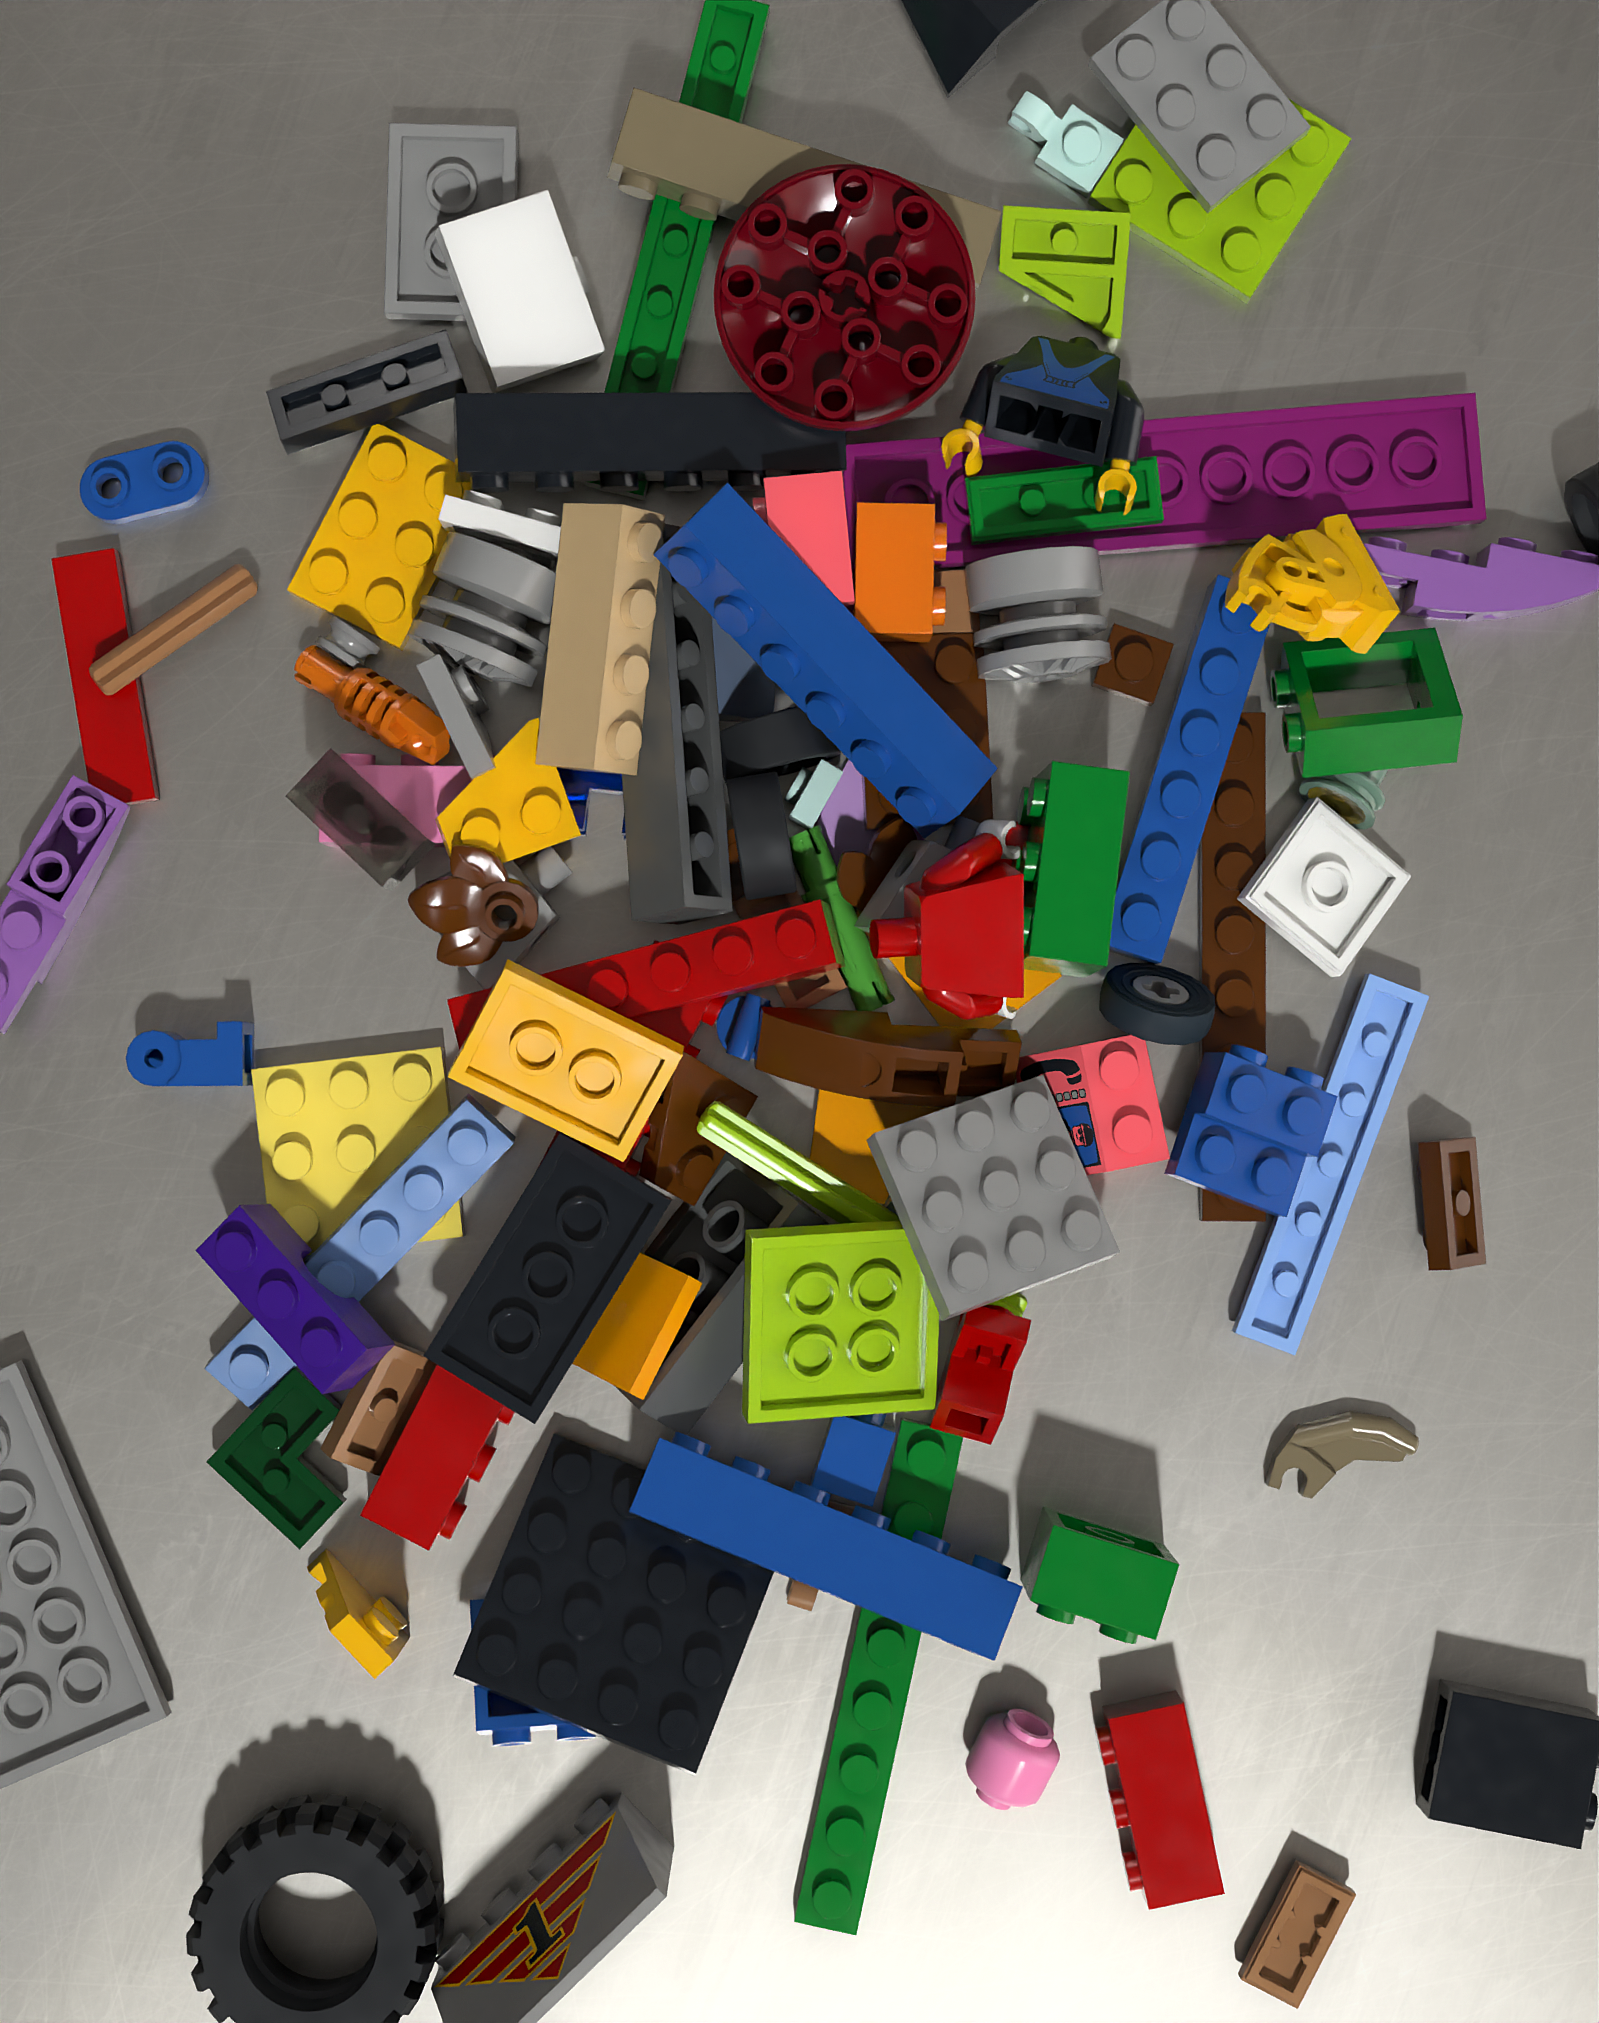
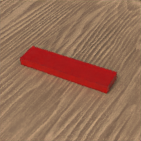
[51,548,160,805]

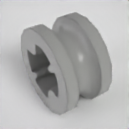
[315,616,381,669]

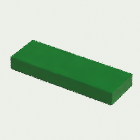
[964,456,1164,545]

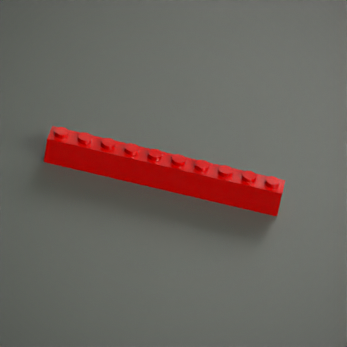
[360,940,729,1551]

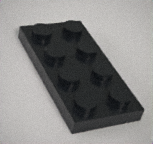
[423,1132,673,1424]

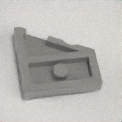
[416,654,496,779]

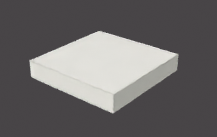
[1237,797,1411,977]

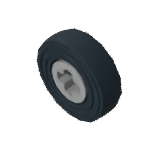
[1099,963,1215,1045]

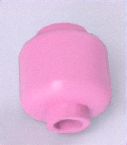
[965,1709,1060,1810]

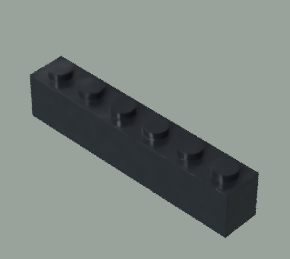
[453,392,847,493]

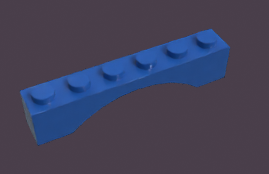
[1109,575,1270,965]

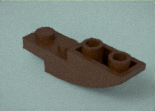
[754,1006,1022,1108]

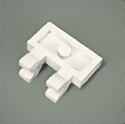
[438,490,562,570]

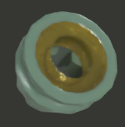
[1299,769,1389,830]

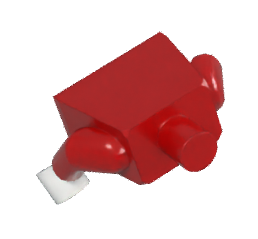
[869,819,1024,1020]

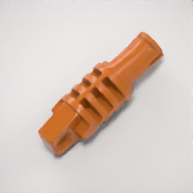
[294,645,450,765]

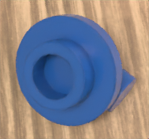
[717,993,773,1061]

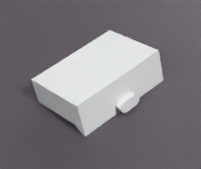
[435,190,605,393]

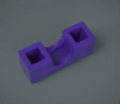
[195,1204,395,1394]

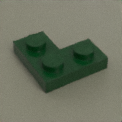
[207,1366,347,1550]

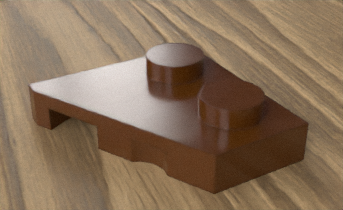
[639,1051,758,1207]

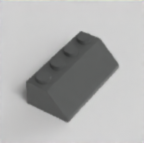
[615,1151,830,1435]

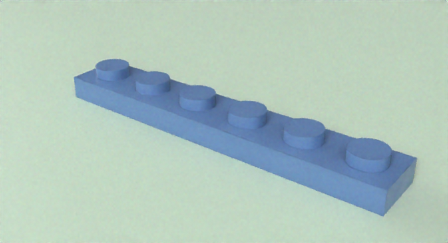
[204,1093,516,1410]

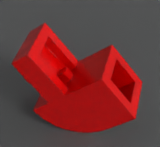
[929,1305,1031,1445]

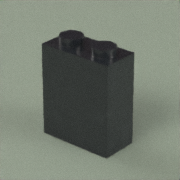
[1416,1679,1599,1849]

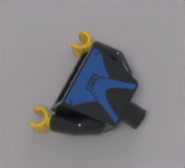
[941,336,1144,516]

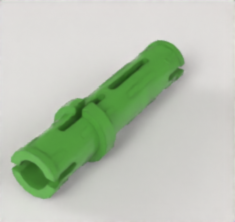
[789,825,895,1011]

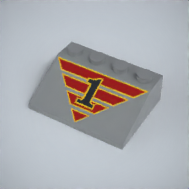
[431,1792,674,2023]

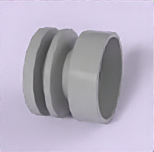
[407,532,556,687]
[965,546,1112,683]

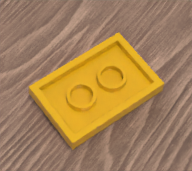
[287,424,485,651]
[448,959,684,1162]

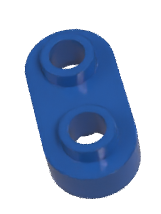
[80,441,209,524]

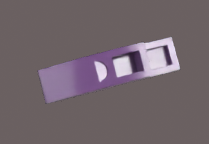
[1363,536,1599,621]
[0,775,131,1035]

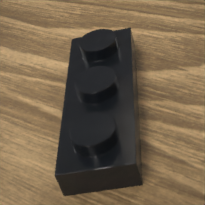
[266,329,468,455]

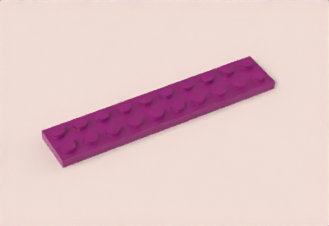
[842,393,1487,575]

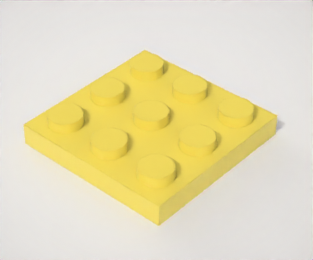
[251,1047,466,1255]

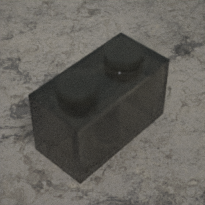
[285,748,436,891]

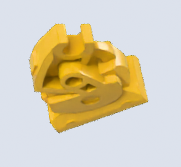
[1225,514,1400,654]

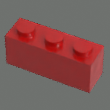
[1095,1690,1225,1910]

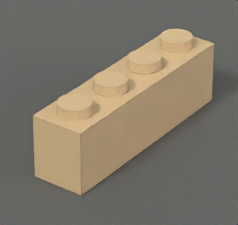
[535,503,665,776]

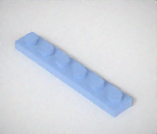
[1232,973,1429,1355]

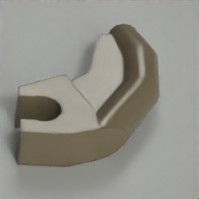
[1264,1411,1419,1499]

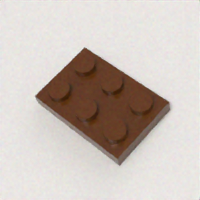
[862,633,993,831]

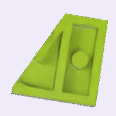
[999,205,1131,339]

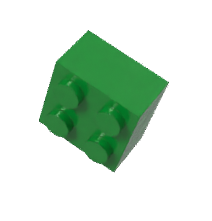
[1020,1507,1180,1644]

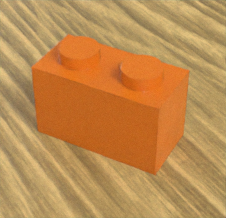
[854,502,947,642]

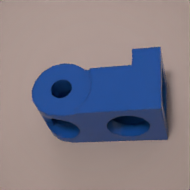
[126,1021,255,1086]

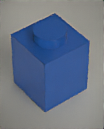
[811,1413,896,1507]

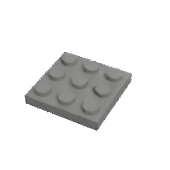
[866,1075,1120,1321]

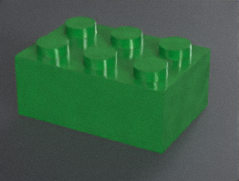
[1011,761,1130,978]

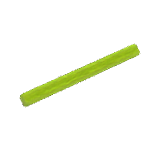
[696,1101,1027,1317]

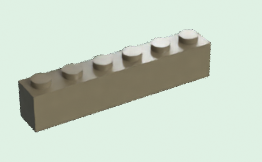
[607,87,1002,290]

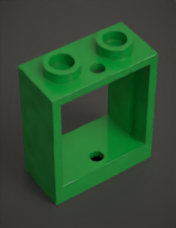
[1270,627,1463,778]

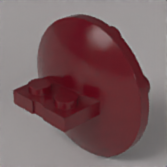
[714,164,976,431]

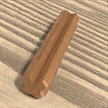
[89,564,258,695]

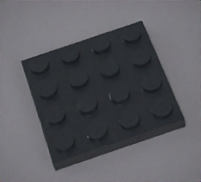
[453,1433,774,1775]

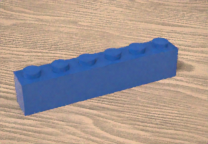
[653,483,998,839]
[629,1432,1023,1661]

